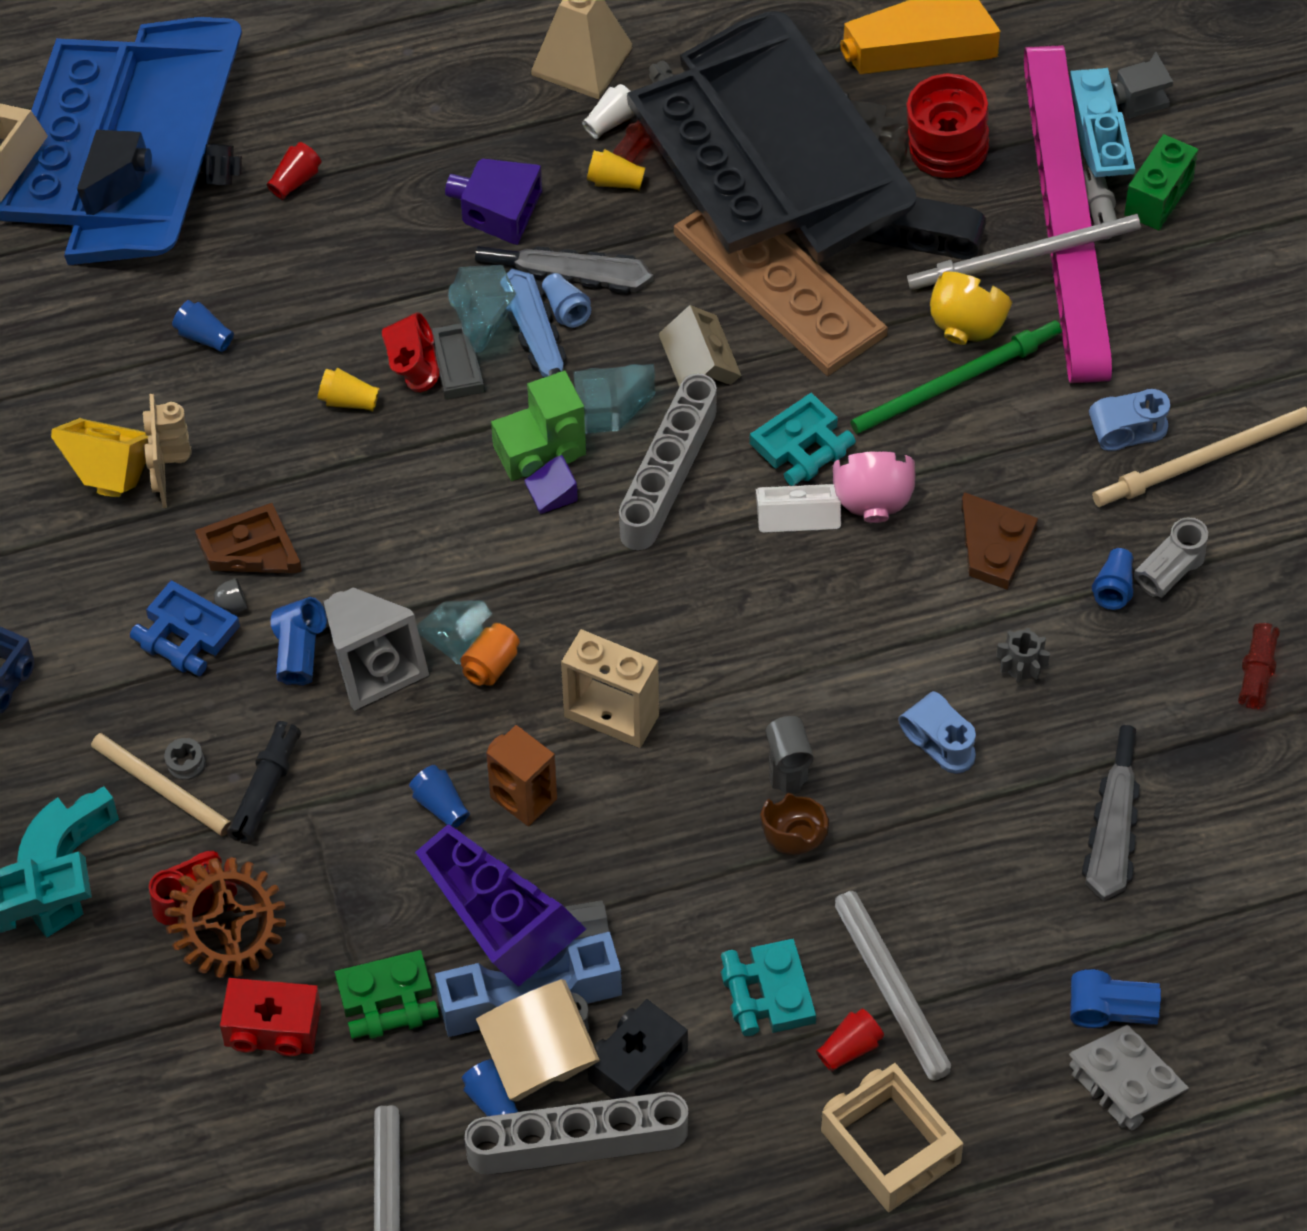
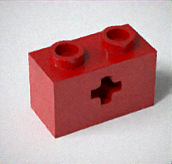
[220,978,321,1056]

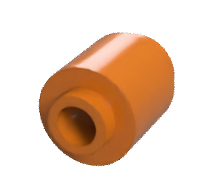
[460,623,520,686]

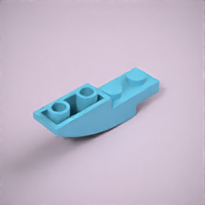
[1069,68,1135,177]

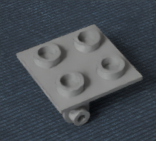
[1069,1025,1189,1131]

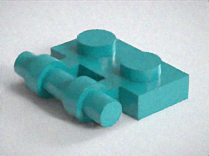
[749,393,856,486]
[720,938,816,1036]

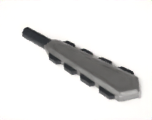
[475,246,653,294]
[1082,725,1140,901]

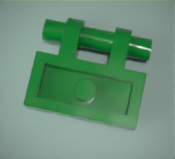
[335,950,439,1039]

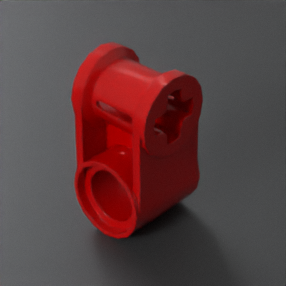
[382,312,439,393]
[149,851,238,925]

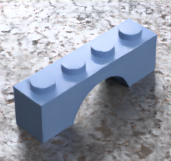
[435,932,622,1037]

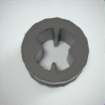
[164,738,206,780]

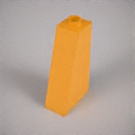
[840,0,1000,74]

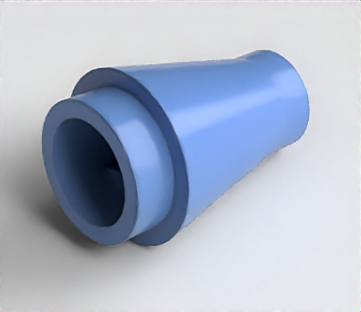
[542,273,591,328]

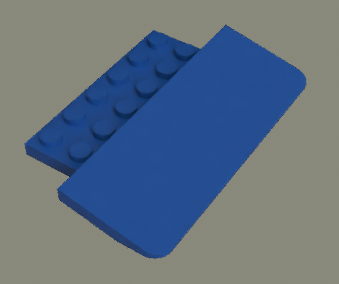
[0,17,242,265]

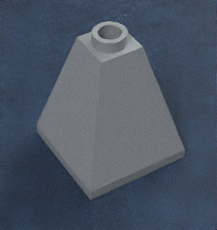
[323,587,429,711]

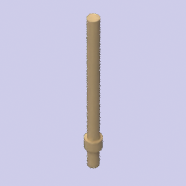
[1092,407,1307,507]

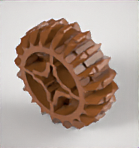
[165,857,286,978]

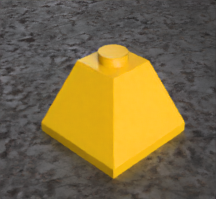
[51,418,148,497]

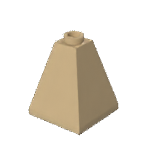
[531,0,632,99]

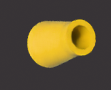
[586,149,645,190]
[317,368,380,411]

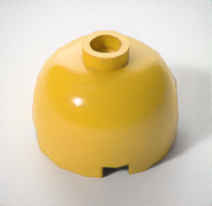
[930,271,1012,345]

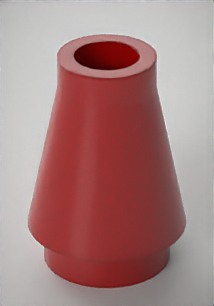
[266,142,322,200]
[816,1008,884,1072]

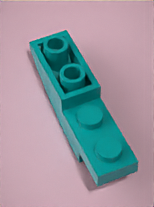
[0,851,92,933]

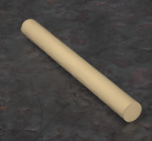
[91,733,231,837]

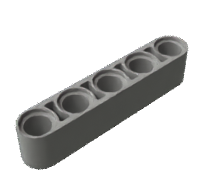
[619,374,717,550]
[465,1092,688,1174]

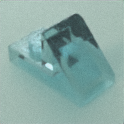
[417,601,492,665]

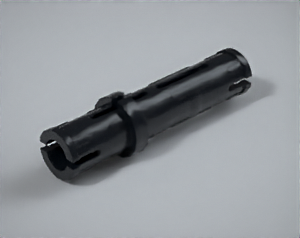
[227,721,301,844]

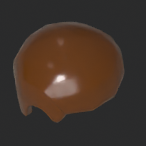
[760,793,829,856]

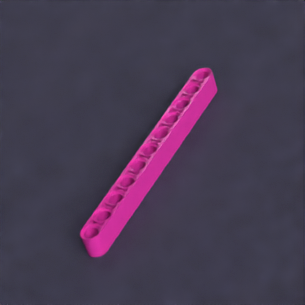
[1024,45,1112,383]

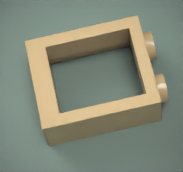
[0,104,48,203]
[561,629,659,748]
[821,1063,963,1213]

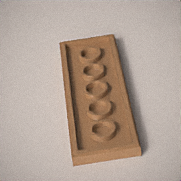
[674,209,888,377]

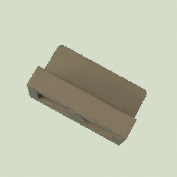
[659,305,742,387]

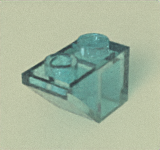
[448,265,516,353]
[573,364,655,434]

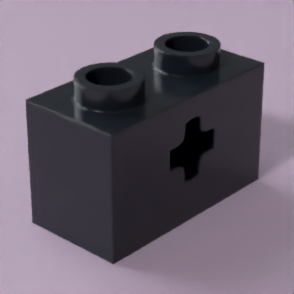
[588,999,688,1099]

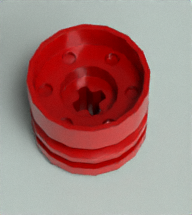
[906,73,989,178]

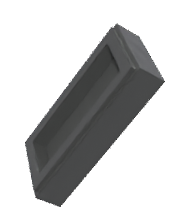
[431,322,484,399]

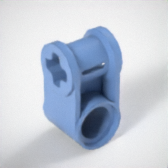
[1089,389,1170,451]
[898,691,976,774]

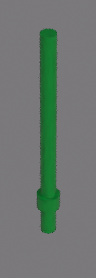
[850,320,1062,435]

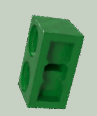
[1124,134,1198,231]

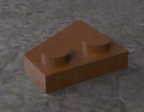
[961,492,1038,590]
[195,503,302,573]

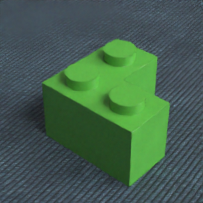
[491,370,586,481]

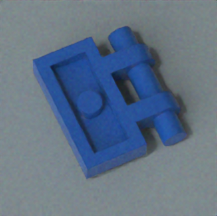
[130,580,240,676]

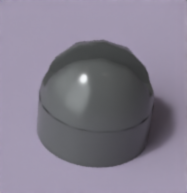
[214,578,248,614]

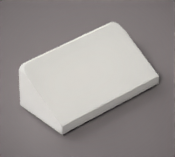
[756,484,841,532]

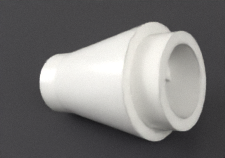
[582,84,635,139]

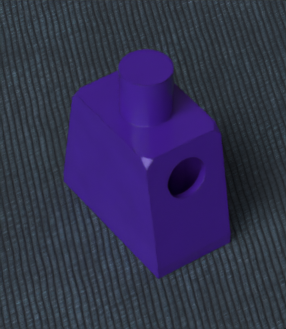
[445,159,542,245]

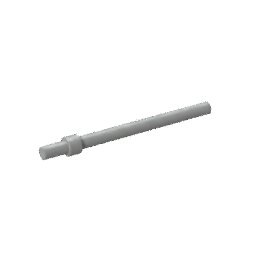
[907,214,1141,291]

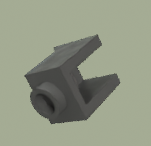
[1112,52,1173,119]

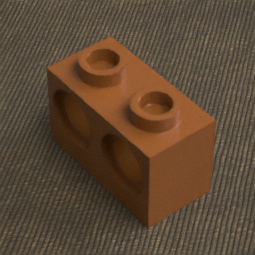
[486,725,557,827]

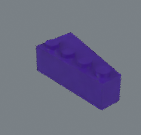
[415,824,586,987]

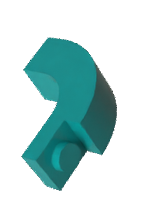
[17,786,119,938]

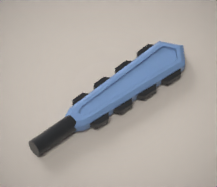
[497,269,566,377]

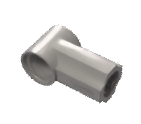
[1134,517,1208,598]

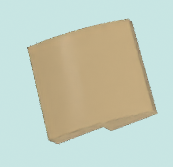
[476,979,600,1101]

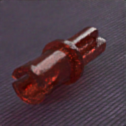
[612,120,653,163]

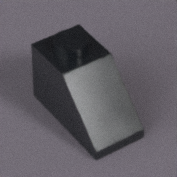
[77,130,152,215]

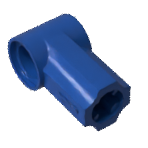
[271,597,327,686]
[1070,969,1161,1028]

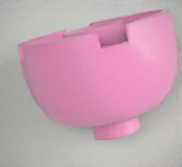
[833,452,915,523]

